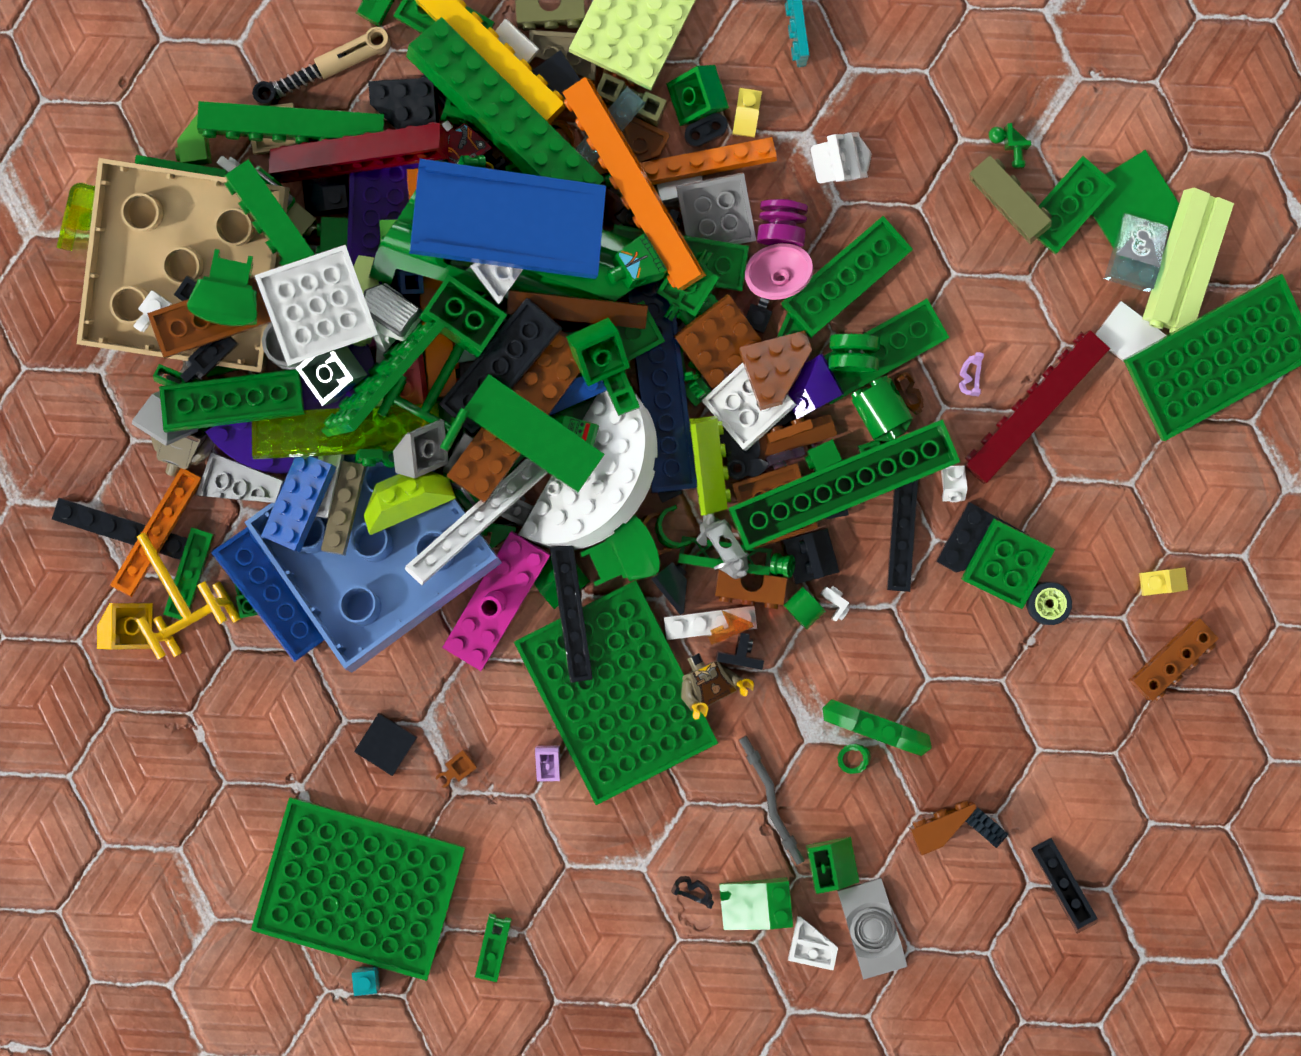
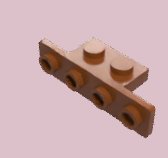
[758,414,837,460]

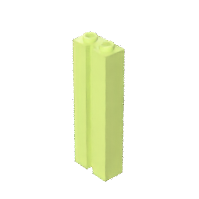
[1142,188,1234,333]

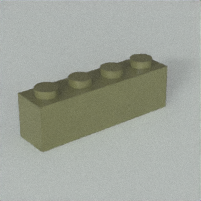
[969,156,1052,245]

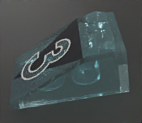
[1104,213,1168,292]

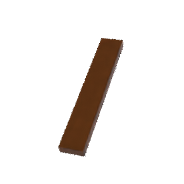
[506,289,648,329]

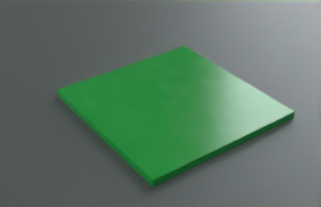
[1092,150,1179,260]

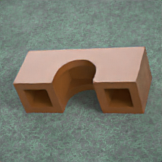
[715,569,787,609]

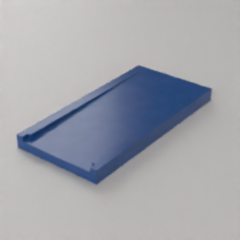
[409,159,606,279]

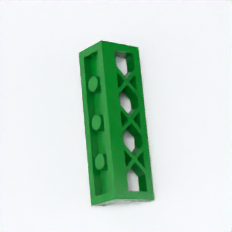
[678,536,772,576]

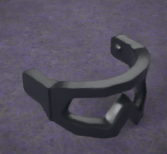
[671,876,714,909]

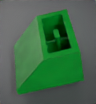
[806,836,859,894]

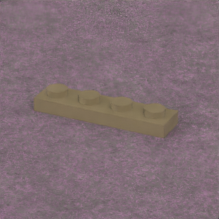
[321,461,367,556]

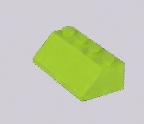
[689,416,731,516]

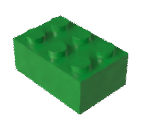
[419,274,507,358]

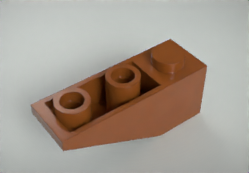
[908,800,976,856]

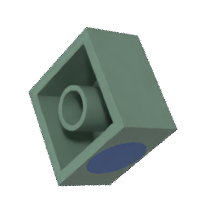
[296,346,367,406]

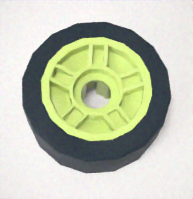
[1026,582,1072,625]

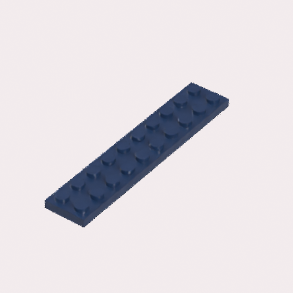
[627,279,697,493]

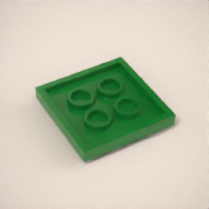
[961,519,1055,609]

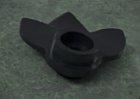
[726,439,768,480]

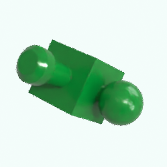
[988,123,1031,169]

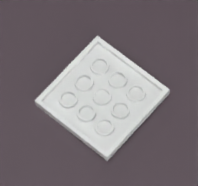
[255,245,378,366]

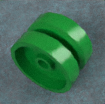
[829,334,880,372]

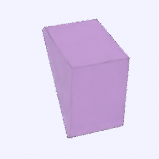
[535,745,560,781]

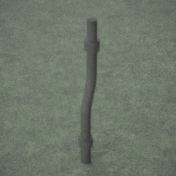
[739,736,805,865]

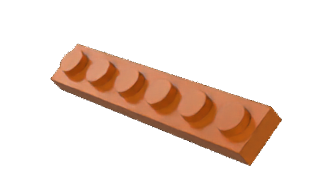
[640,137,777,185]
[110,468,202,598]

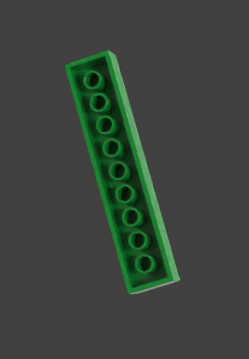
[406,17,605,185]
[728,419,960,551]

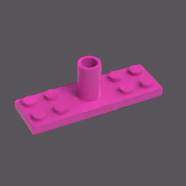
[442,531,551,671]

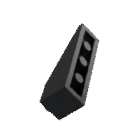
[1031,838,1098,934]

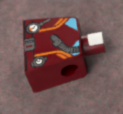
[442,120,493,164]

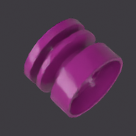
[757,199,808,247]

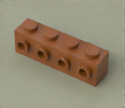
[1128,618,1219,701]

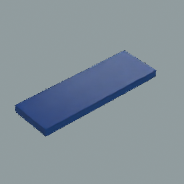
[211,527,325,662]

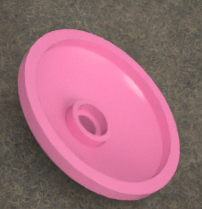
[745,243,813,300]

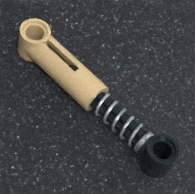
[252,27,391,106]

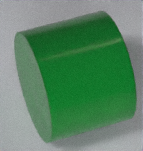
[783,587,826,630]

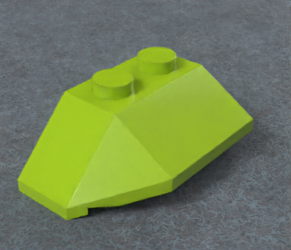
[364,471,456,535]

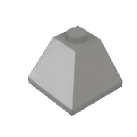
[132,391,199,446]
[393,419,449,478]

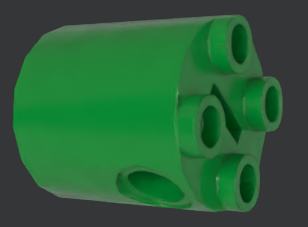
[851,376,913,441]

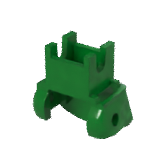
[187,249,257,326]
[580,515,660,586]

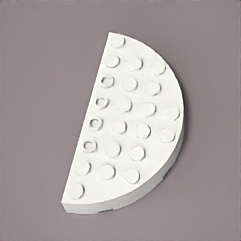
[518,391,657,550]

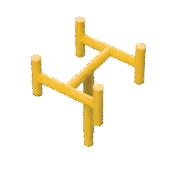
[136,532,241,660]

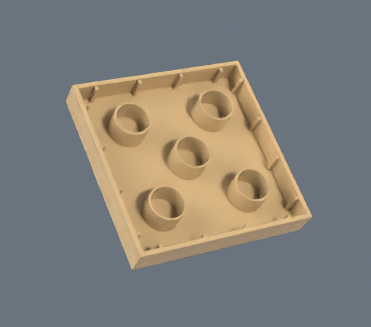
[77,158,290,372]

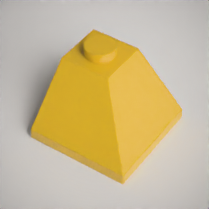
[97,603,153,649]

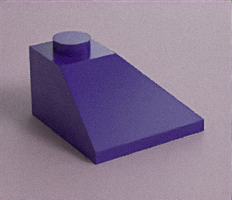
[788,354,844,419]

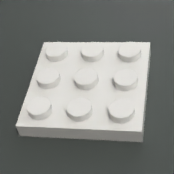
[702,363,796,451]

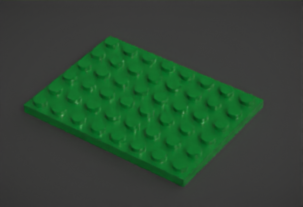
[514,580,718,805]
[251,797,466,981]

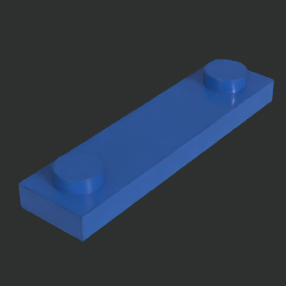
[549,376,607,416]

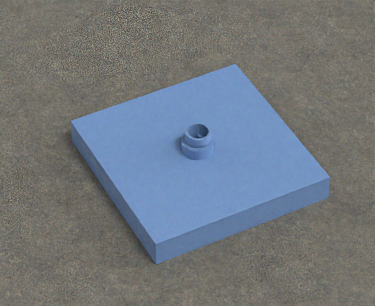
[245,414,502,673]

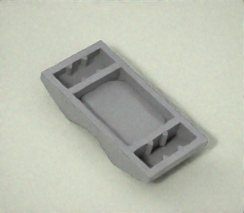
[837,878,907,980]

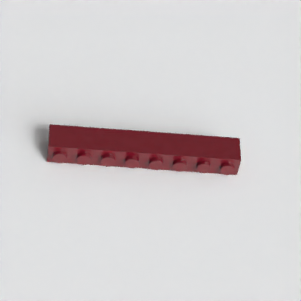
[269,122,449,184]
[964,330,1110,484]

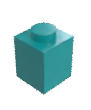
[352,966,380,996]

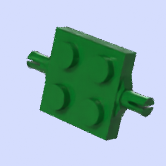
[657,249,720,321]

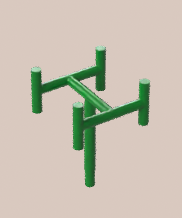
[377,344,469,452]

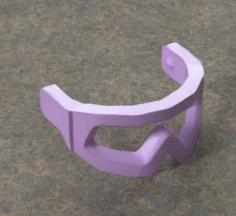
[959,352,984,396]

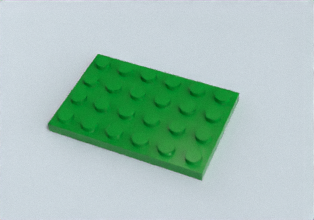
[321,319,445,437]

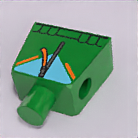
[607,233,667,289]

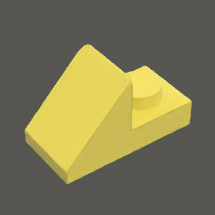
[733,88,762,138]
[1139,567,1188,596]

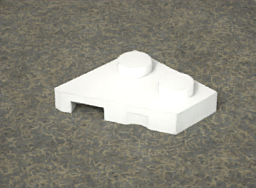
[788,916,838,970]

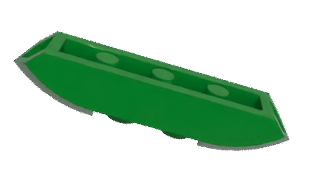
[822,699,932,756]

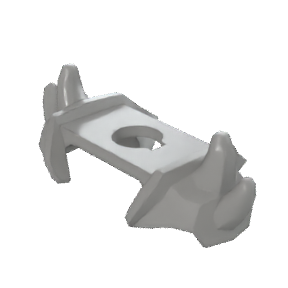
[696,513,749,579]

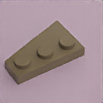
[529,30,596,81]

